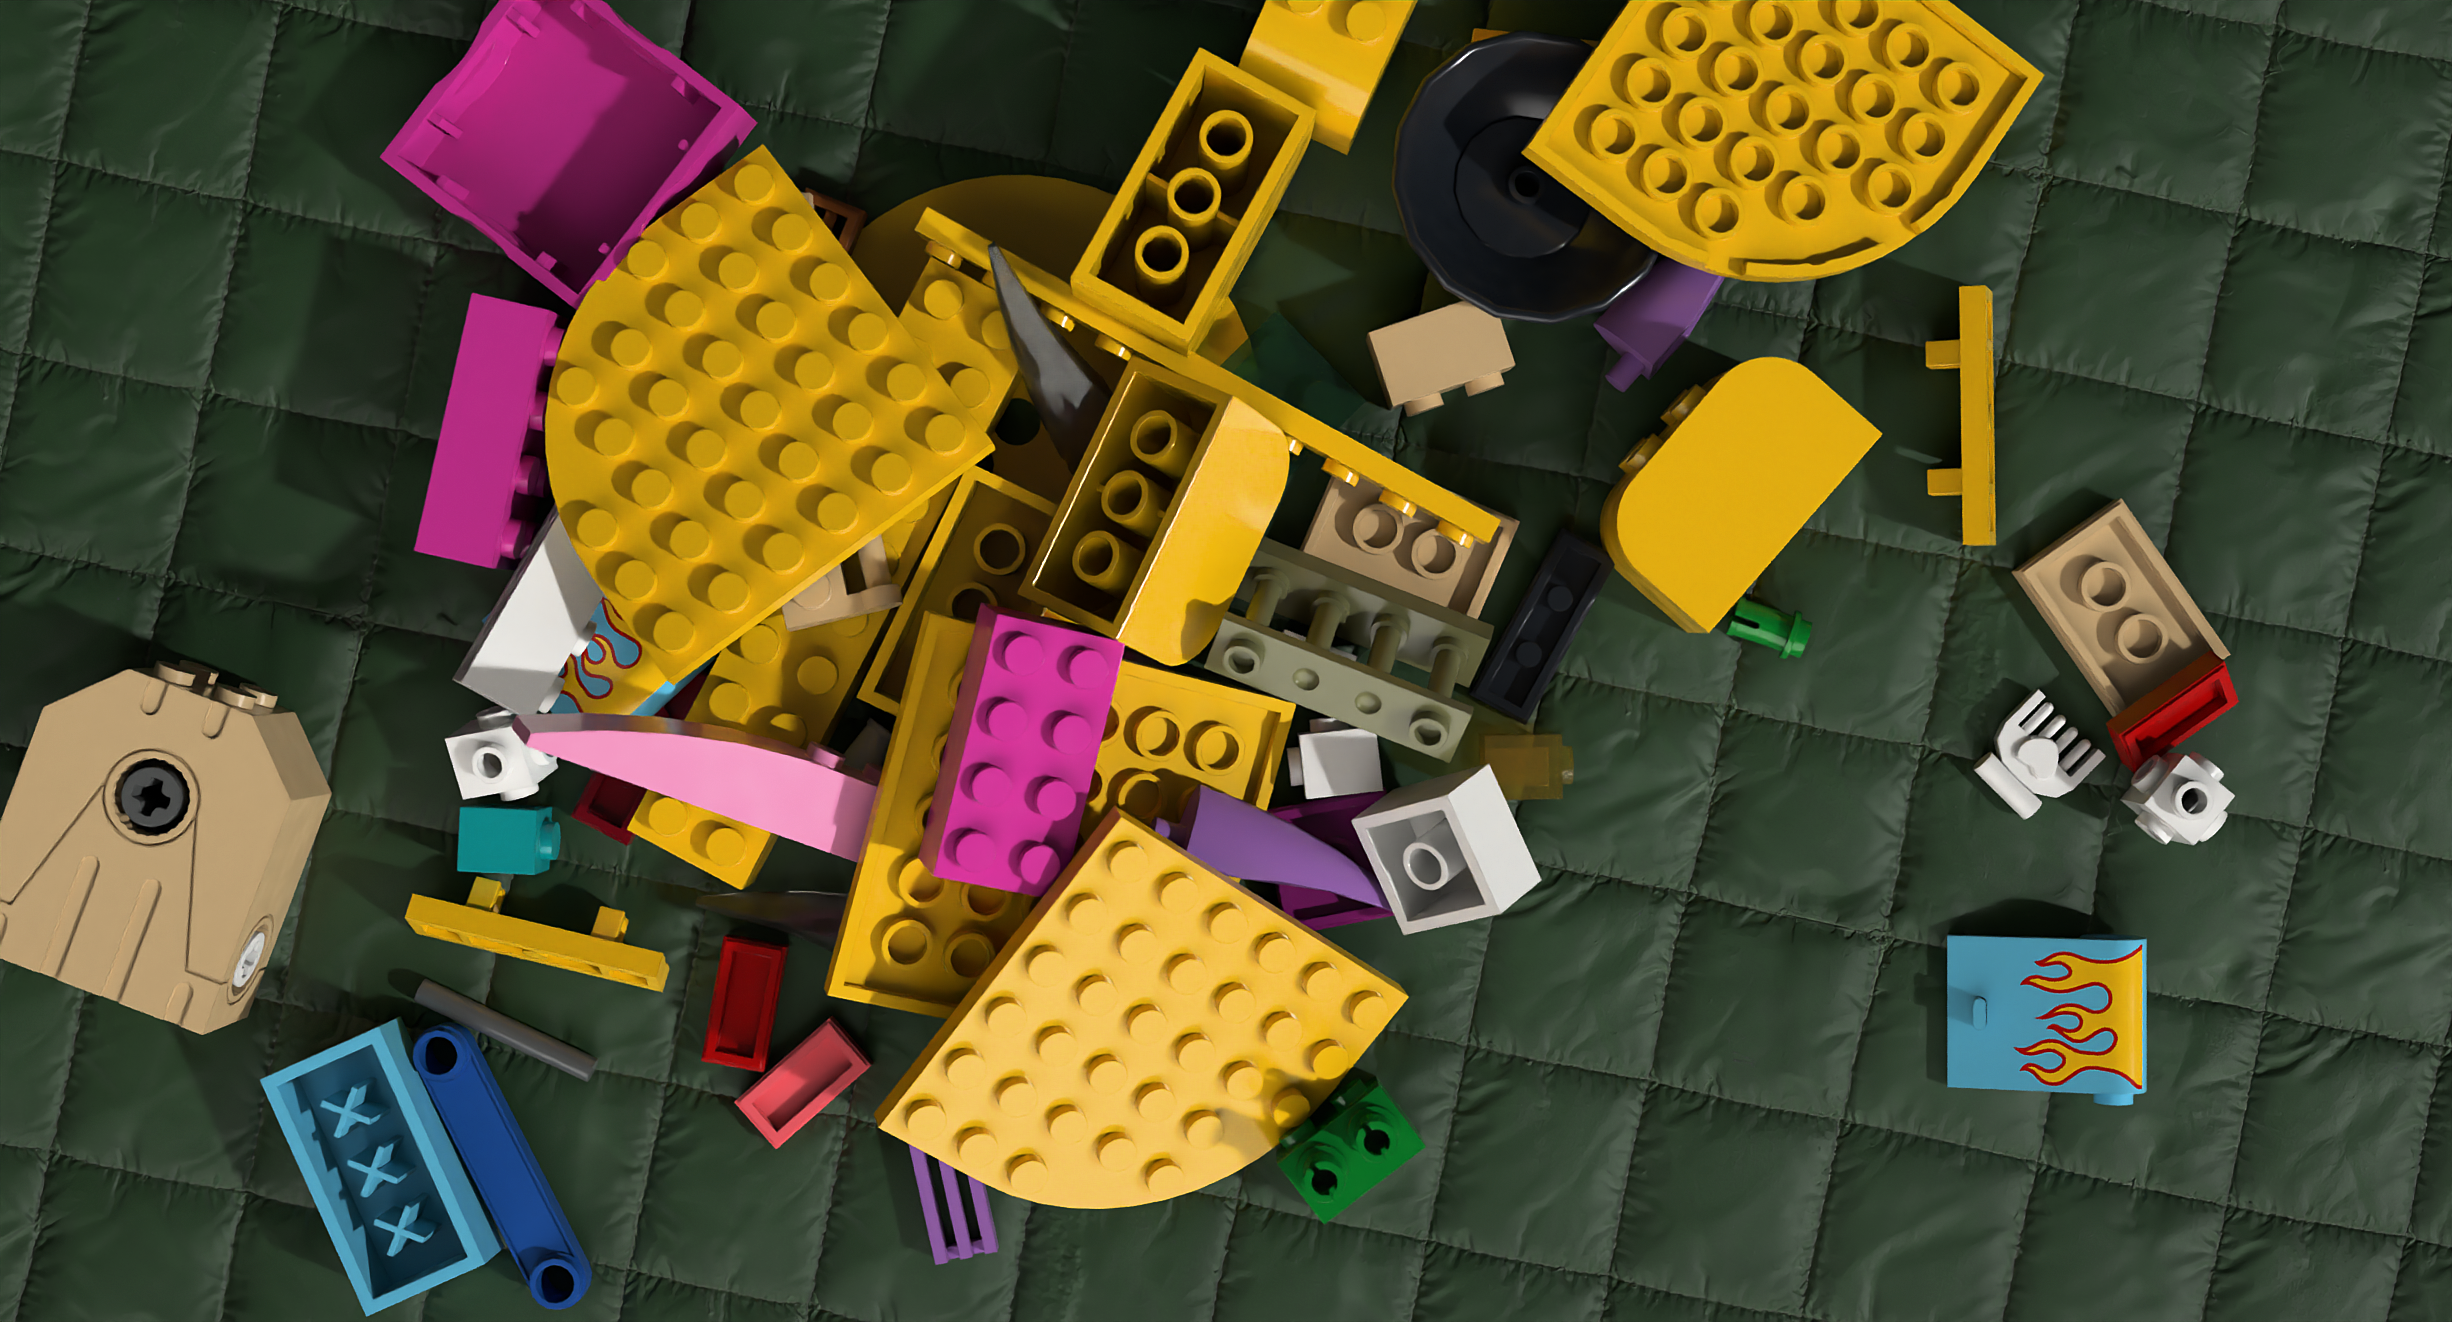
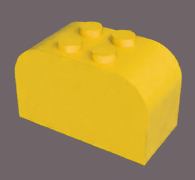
[1238,0,1418,155]
[1070,47,1317,358]
[1017,356,1290,666]
[1599,357,1882,633]

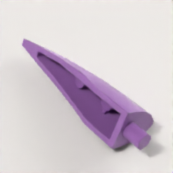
[1593,256,1725,392]
[1149,784,1393,912]

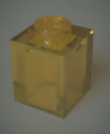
[1479,732,1574,800]

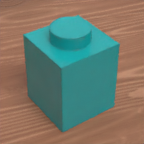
[457,803,561,875]

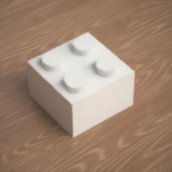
[1351,764,1541,935]

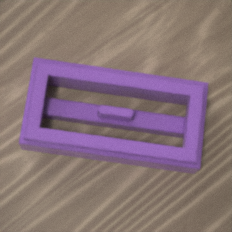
[909,1144,999,1265]

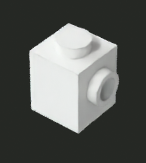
[1287,717,1383,799]

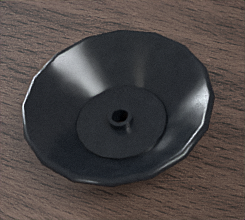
[1391,30,1659,325]

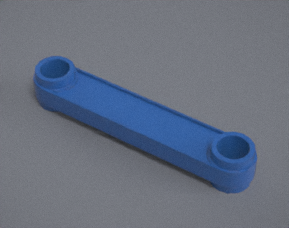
[413,1022,592,1310]

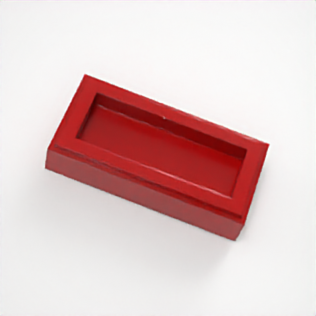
[2106,650,2239,774]
[701,934,789,1072]

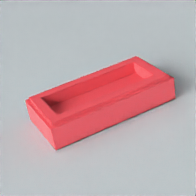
[734,1015,874,1149]

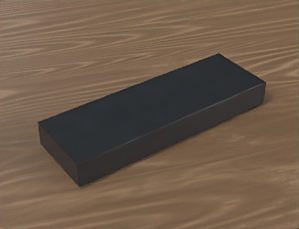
[1468,528,1615,725]

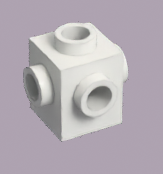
[445,705,558,801]
[2120,751,2235,846]

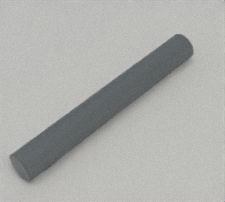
[414,979,599,1082]

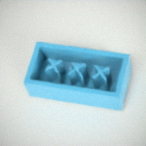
[260,1016,504,1317]

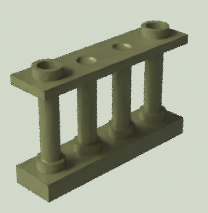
[1204,536,1494,763]

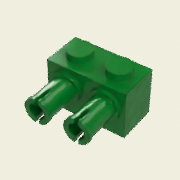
[1276,1076,1426,1225]

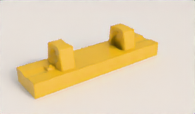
[1925,285,1996,546]
[405,876,670,992]

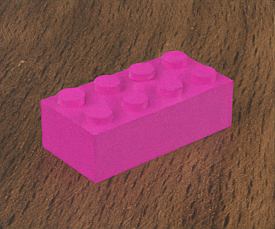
[414,293,571,570]
[918,602,1125,897]

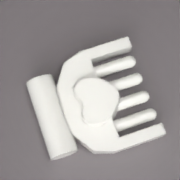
[1973,689,2106,820]

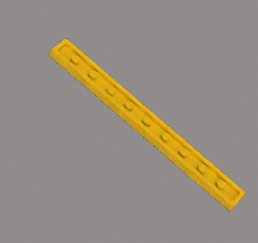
[914,207,1501,549]

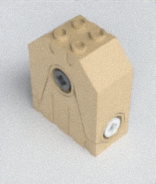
[0,660,332,1035]

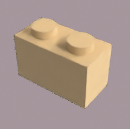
[1365,301,1516,417]

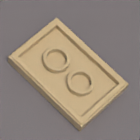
[1299,476,1520,619]
[2012,498,2230,717]

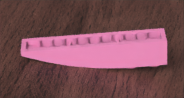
[511,713,883,862]

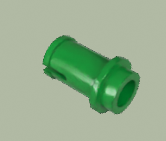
[1726,596,1812,660]

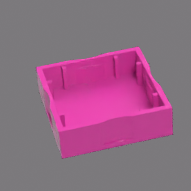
[380,0,757,310]

